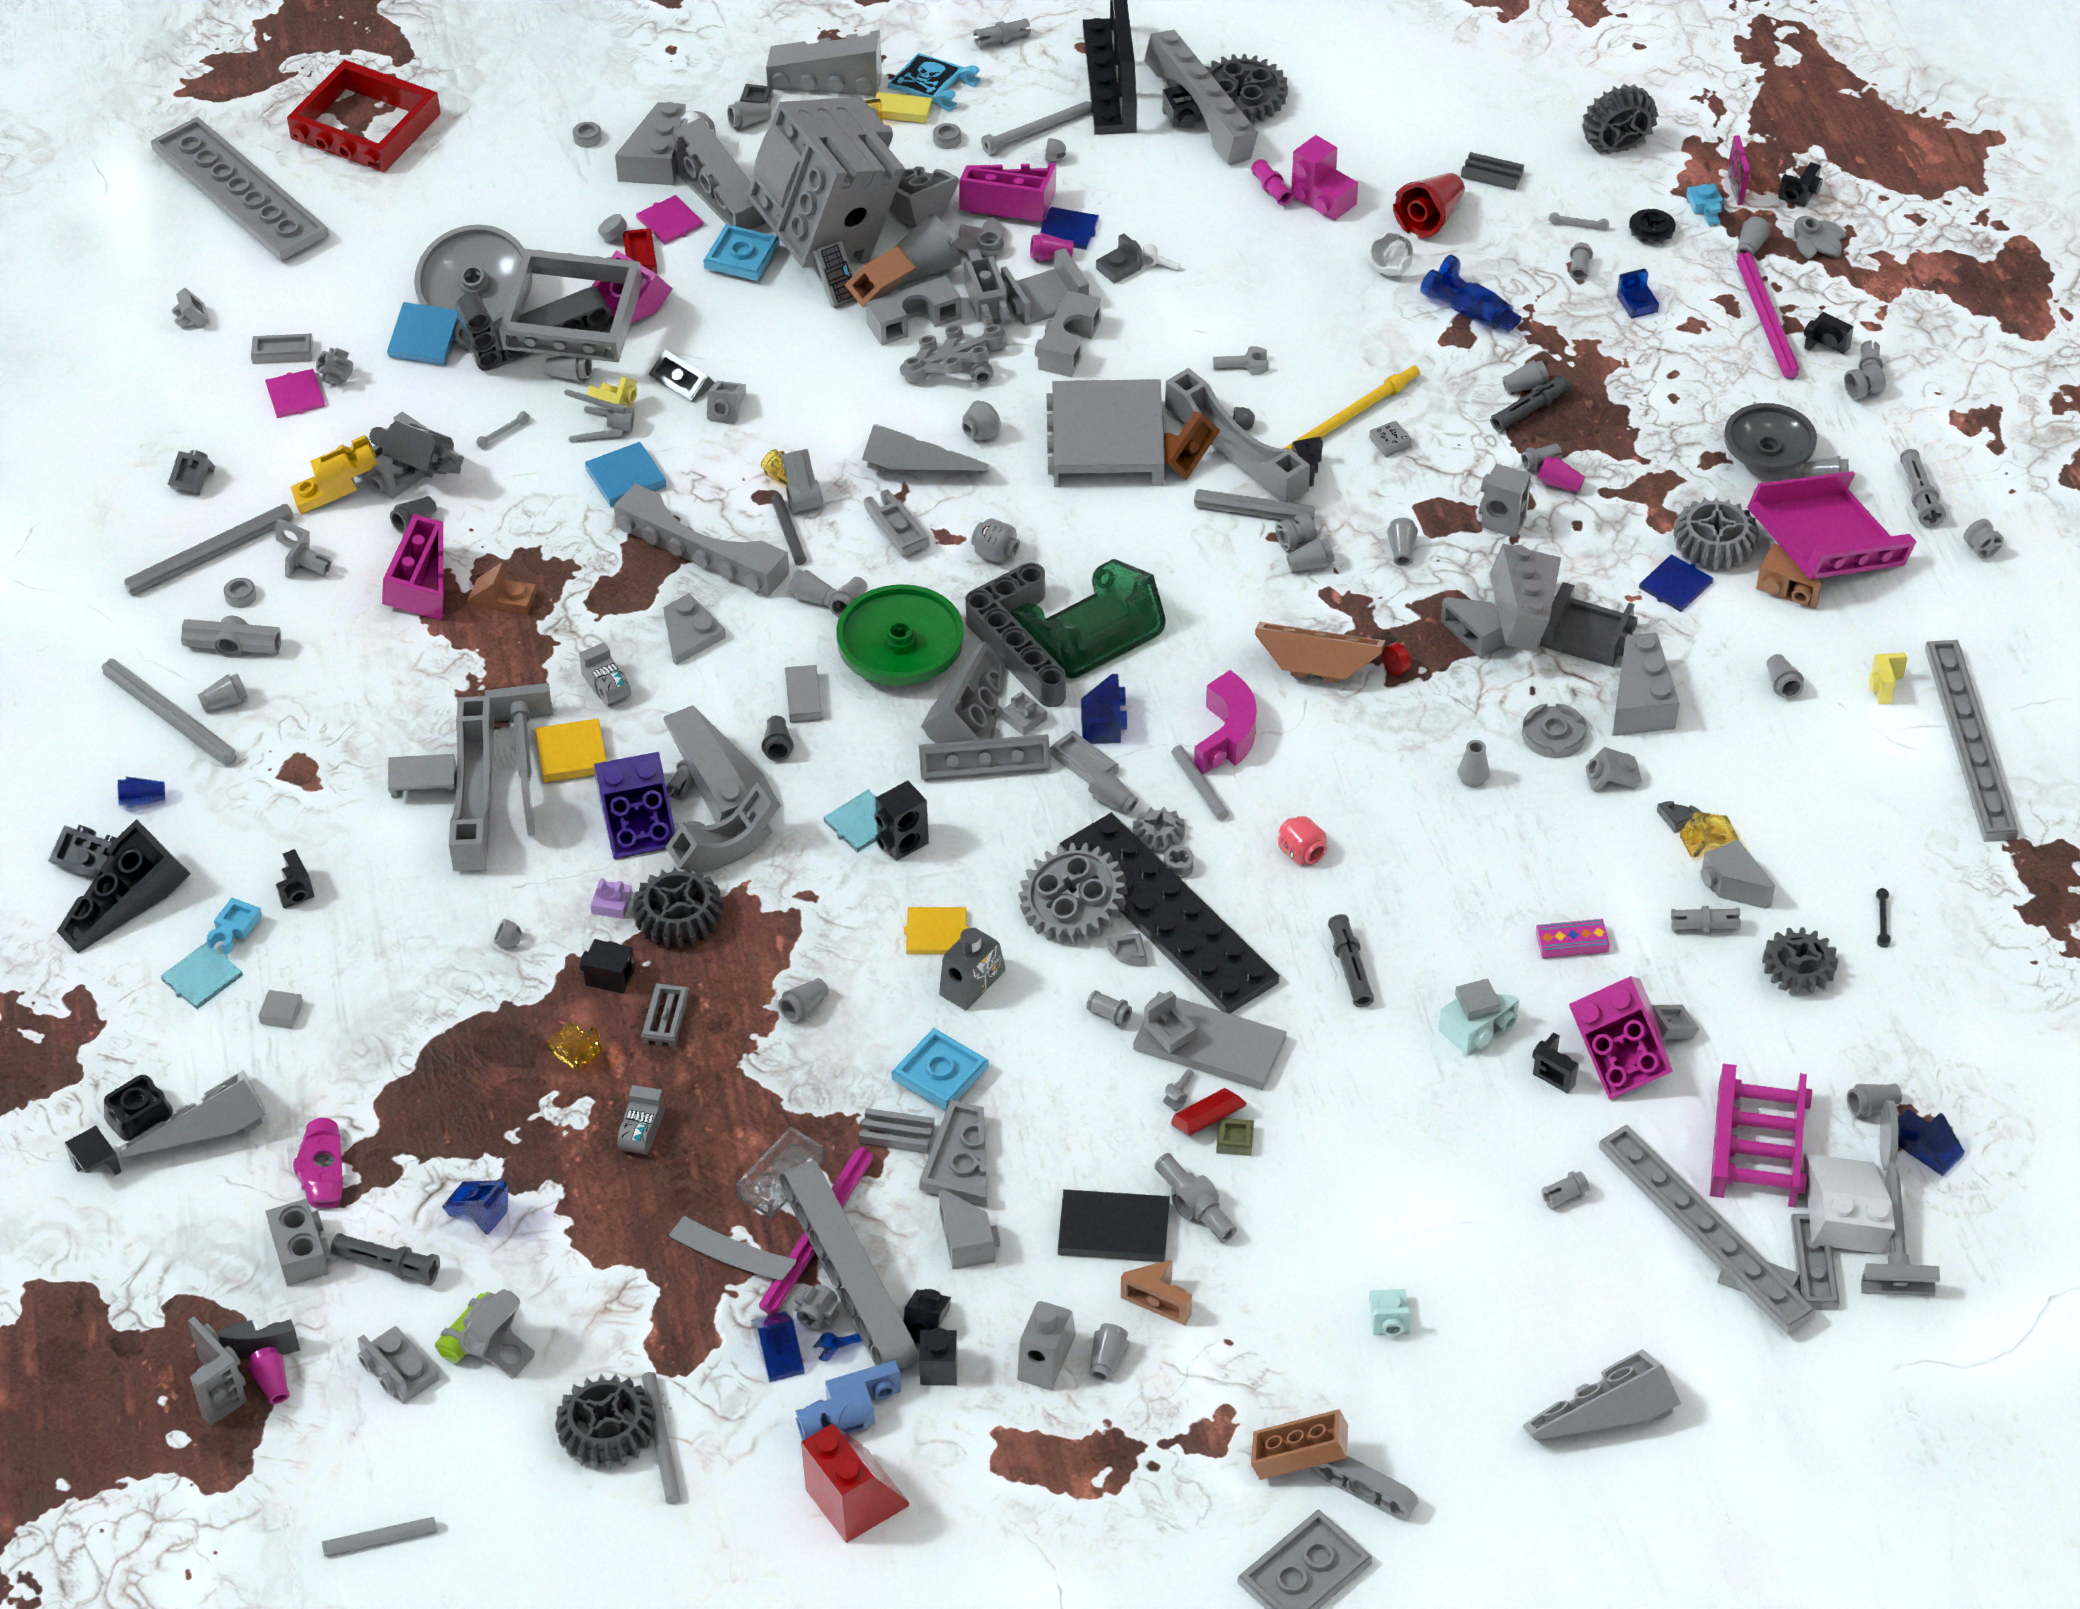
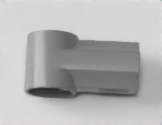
[781,449,823,514]

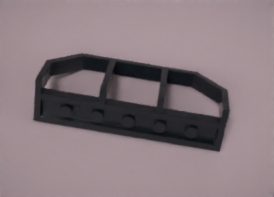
[1082,0,1137,135]

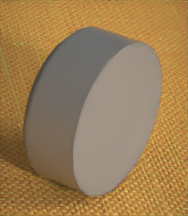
[573,122,602,148]
[933,123,961,149]
[598,214,627,241]
[224,578,257,608]

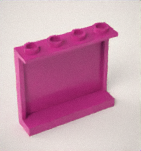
[1747,471,1917,579]

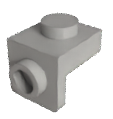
[1586,747,1642,792]
[1144,991,1197,1053]

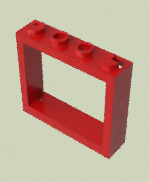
[287,59,441,173]

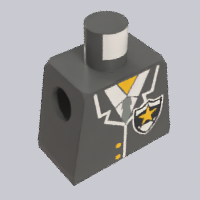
[939,928,1006,1011]

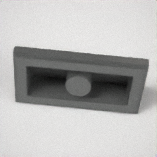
[648,350,715,402]

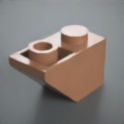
[845,246,917,307]
[1756,543,1822,609]

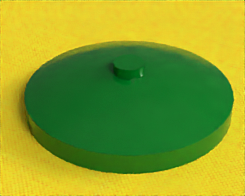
[836,584,964,686]

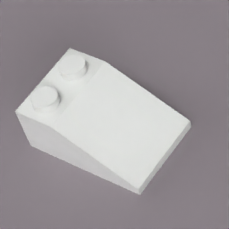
[1803,1153,1895,1254]

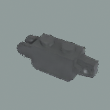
[369,421,464,477]

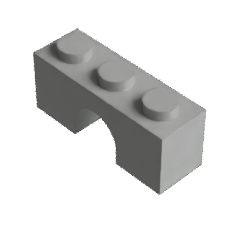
[866,275,962,346]
[1034,291,1101,378]

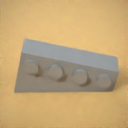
[766,30,882,95]
[673,117,766,230]

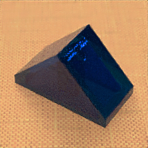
[751,1311,805,1382]

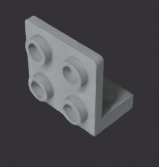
[187,1316,247,1427]

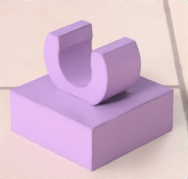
[590,878,633,919]

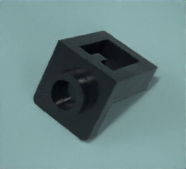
[1803,312,1854,354]
[1292,437,1323,487]
[276,849,315,908]
[1532,1032,1579,1094]

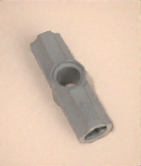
[181,615,282,658]

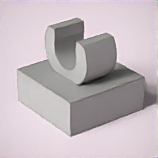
[171,288,209,329]
[1001,691,1047,736]

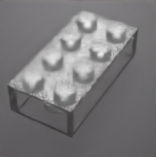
[735,1126,826,1218]

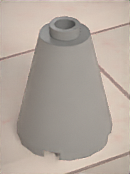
[893,214,962,284]

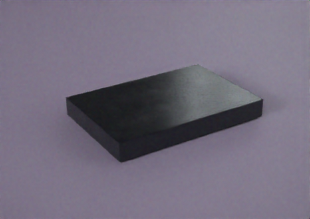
[1058,1189,1170,1262]

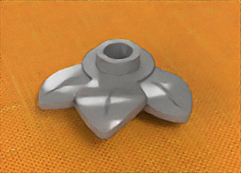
[1794,216,1846,259]
[952,217,1005,257]

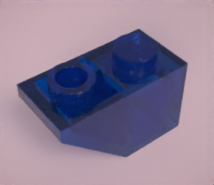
[1081,674,1127,744]

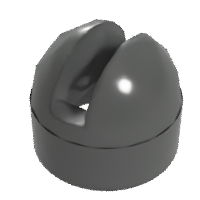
[1233,407,1255,431]

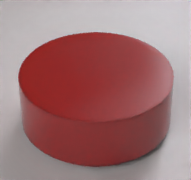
[1382,642,1411,676]

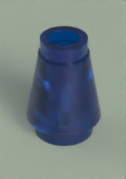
[117,776,165,808]

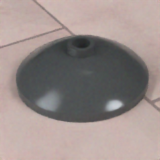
[1724,403,1817,472]

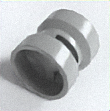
[1844,363,1886,400]
[1275,512,1317,552]

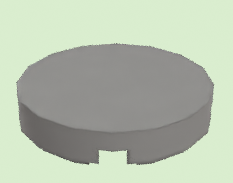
[1522,703,1587,758]

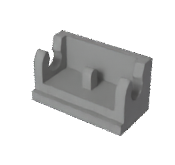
[388,754,457,798]

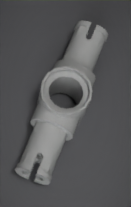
[1154,1153,1237,1243]

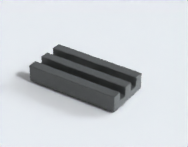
[1461,152,1524,190]

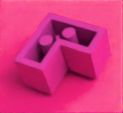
[1291,135,1358,221]

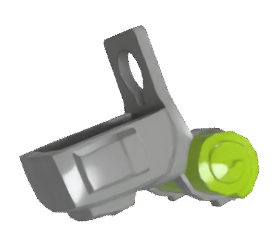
[435,1289,535,1379]

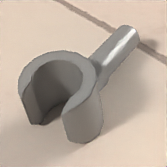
[1163,1069,1194,1111]

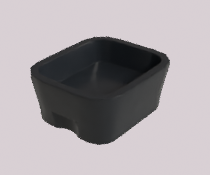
[104,1075,173,1141]

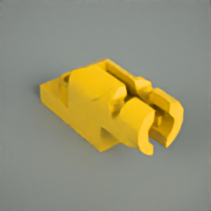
[290,435,379,515]

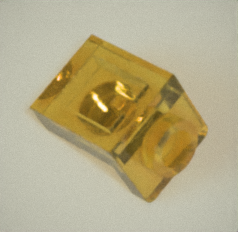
[1680,812,1739,857]
[546,1021,601,1071]

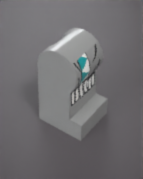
[579,642,631,706]
[617,1085,665,1155]

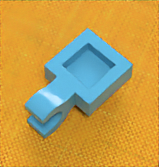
[1686,183,1723,225]

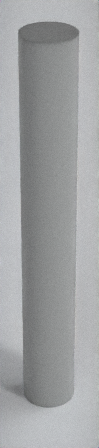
[1171,745,1229,820]
[322,1517,437,1556]

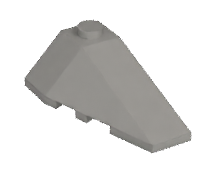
[862,424,990,473]
[663,705,775,823]

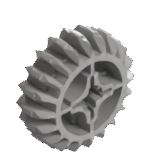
[1673,497,1759,571]

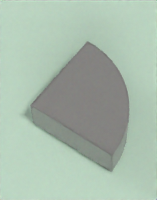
[1107,933,1147,967]

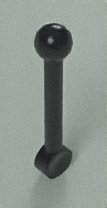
[1876,888,1891,948]

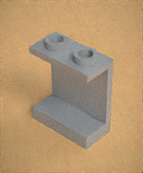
[1001,248,1089,326]

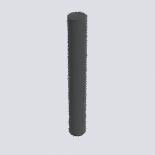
[771,493,807,565]

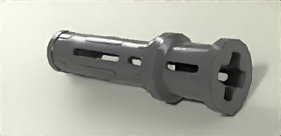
[331,1233,440,1286]

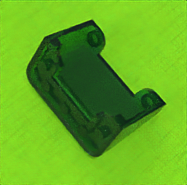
[1011,559,1166,679]

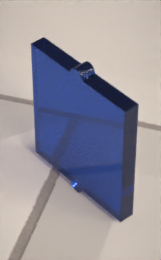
[1040,207,1099,250]
[1639,554,1714,612]

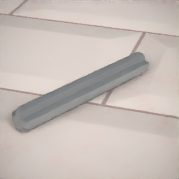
[1194,489,1315,521]

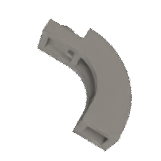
[665,781,781,872]

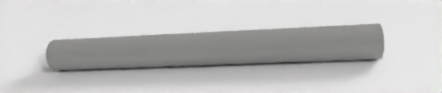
[641,1372,681,1504]

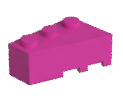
[959,163,1057,222]
[382,514,443,621]

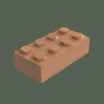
[1251,1409,1348,1480]

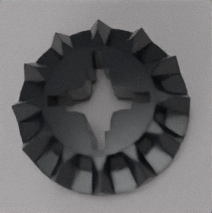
[1629,209,1676,244]

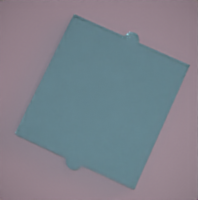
[823,789,877,853]
[160,942,243,1010]

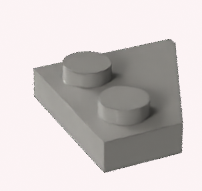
[663,593,726,665]

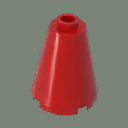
[1393,173,1465,238]

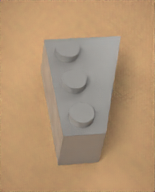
[615,102,687,185]
[1612,633,1679,736]

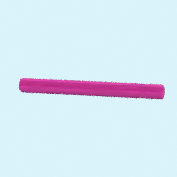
[1736,252,1800,379]
[759,1147,873,1316]

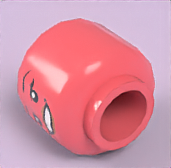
[1278,816,1327,865]

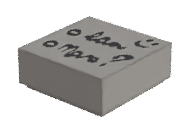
[1369,420,1411,456]

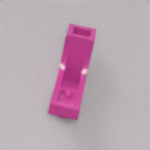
[1194,670,1257,775]

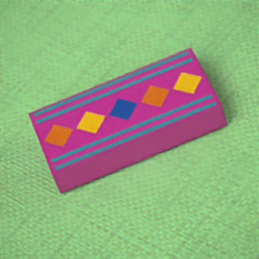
[1536,919,1610,958]

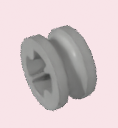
[1164,845,1194,879]

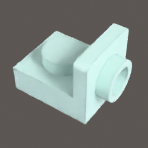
[1369,1289,1411,1336]

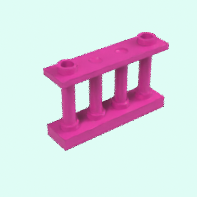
[1709,1063,1812,1208]

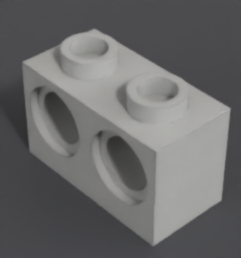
[265,1199,332,1286]

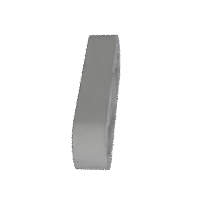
[1314,1456,1418,1520]

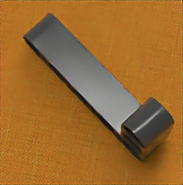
[456,287,611,371]
[965,563,1066,707]

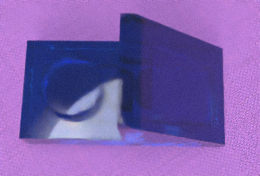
[1898,1108,1965,1176]
[442,1180,508,1235]

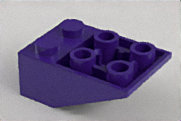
[594,752,676,859]

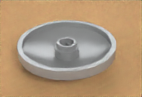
[414,224,532,326]

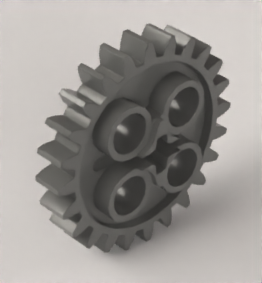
[1205,54,1288,124]

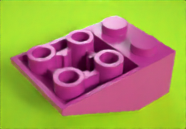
[1568,976,1673,1100]

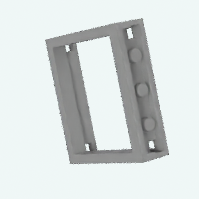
[499,249,643,363]

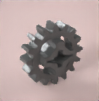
[1762,927,1838,994]

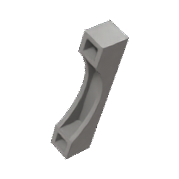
[1144,30,1258,164]
[1165,368,1310,502]
[614,483,789,597]
[449,696,494,871]

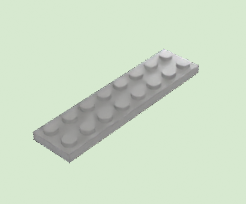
[151,116,329,262]

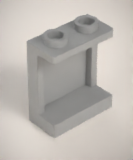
[356,411,428,499]

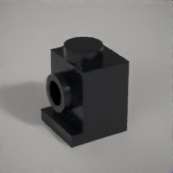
[1162,85,1200,128]

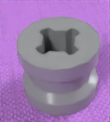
[1964,519,2004,558]

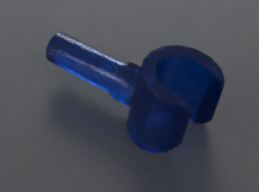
[813,1332,862,1362]

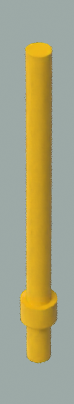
[1282,365,1420,450]

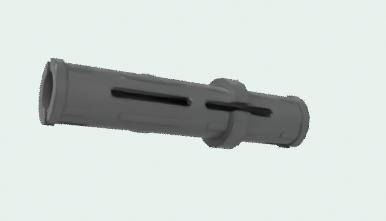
[1490,375,1571,433]
[1328,914,1374,1007]

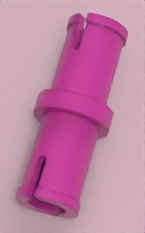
[1251,159,1294,206]

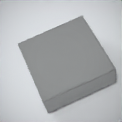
[1455,978,1501,1020]
[258,990,303,1028]

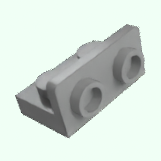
[357,1325,440,1404]

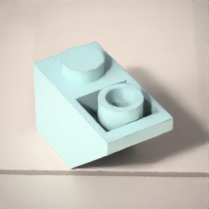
[1439,994,1520,1056]

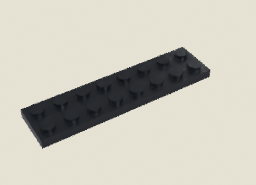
[1059,812,1279,1014]

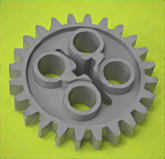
[1018,843,1128,944]

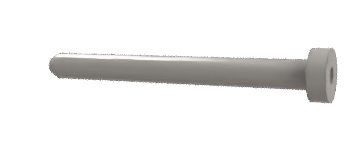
[981,101,1092,155]

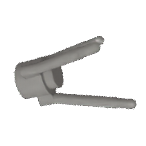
[564,390,635,442]

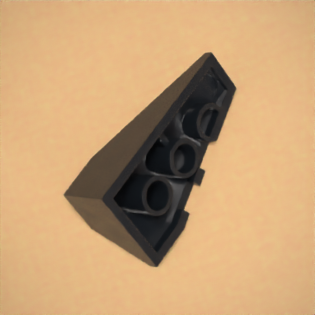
[57,819,191,953]

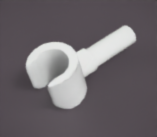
[1141,244,1181,270]

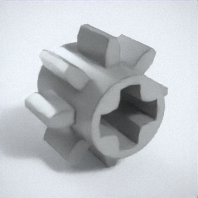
[316,347,353,385]
[794,1284,840,1330]

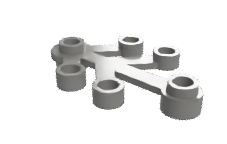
[900,324,1007,382]

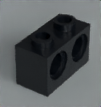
[874,780,929,861]

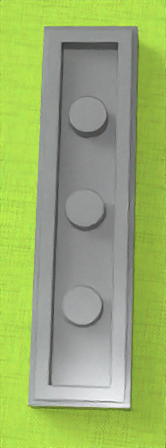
[918,734,1051,779]

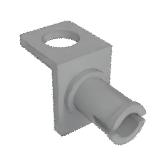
[275,519,332,578]

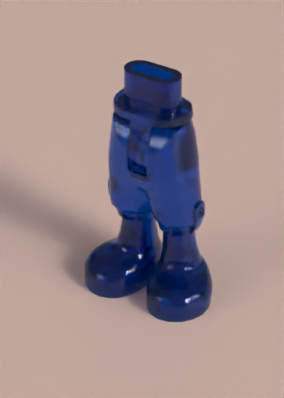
[1420,254,1522,333]

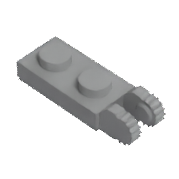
[863,489,930,557]

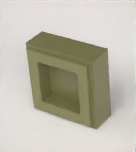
[1216,1118,1254,1156]

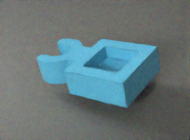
[207,897,262,954]

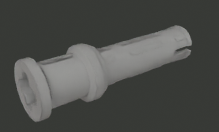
[1900,449,1946,527]

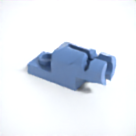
[795,1360,901,1441]

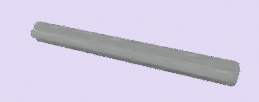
[124,504,294,595]
[101,658,237,766]

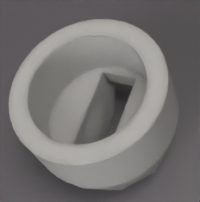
[1045,138,1066,162]
[494,918,522,948]

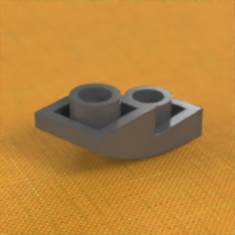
[216,1319,300,1359]

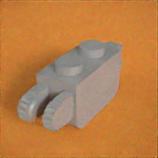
[964,249,1011,327]

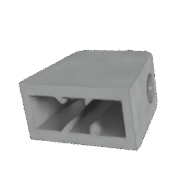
[1017,1301,1076,1391]

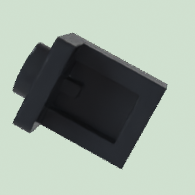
[1778,162,1823,207]
[903,1289,951,1343]

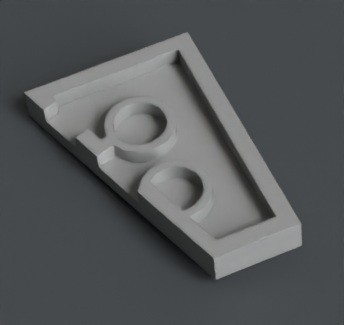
[919,1100,987,1206]

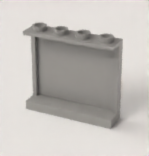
[1046,379,1164,487]

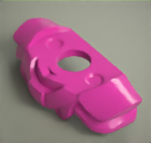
[293,1118,343,1209]

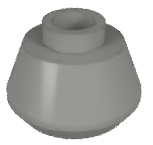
[962,400,1001,440]

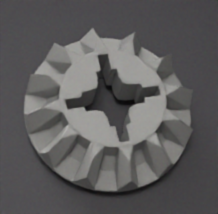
[1133,806,1185,851]

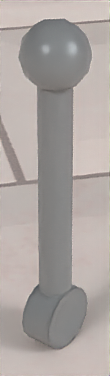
[1549,212,1609,231]
[476,411,530,448]

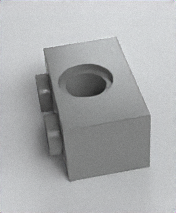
[1478,463,1531,538]

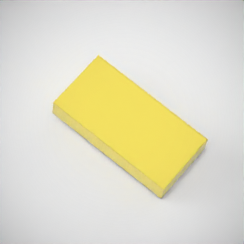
[872,92,932,123]

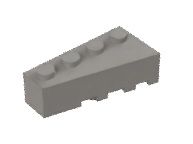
[1489,543,1561,652]

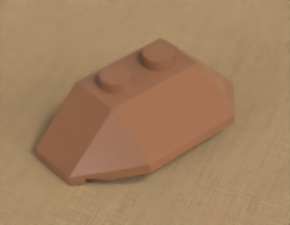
[1255,622,1386,683]

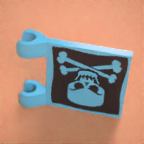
[888,53,981,111]

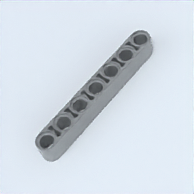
[779,1160,918,1370]

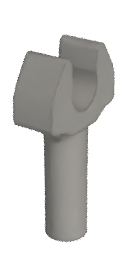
[1213,346,1269,375]

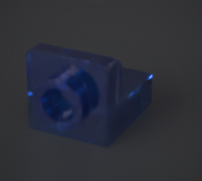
[1617,268,1659,319]

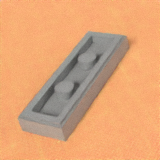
[1790,1214,1840,1310]

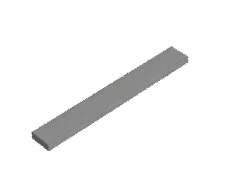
[1925,639,2018,842]
[1599,1124,1816,1335]

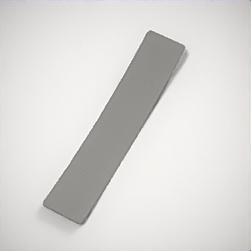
[669,1216,797,1280]

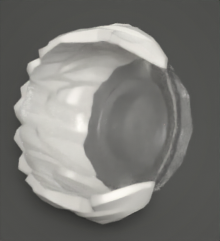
[1369,231,1414,276]

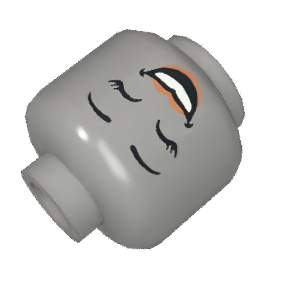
[971,518,1020,563]

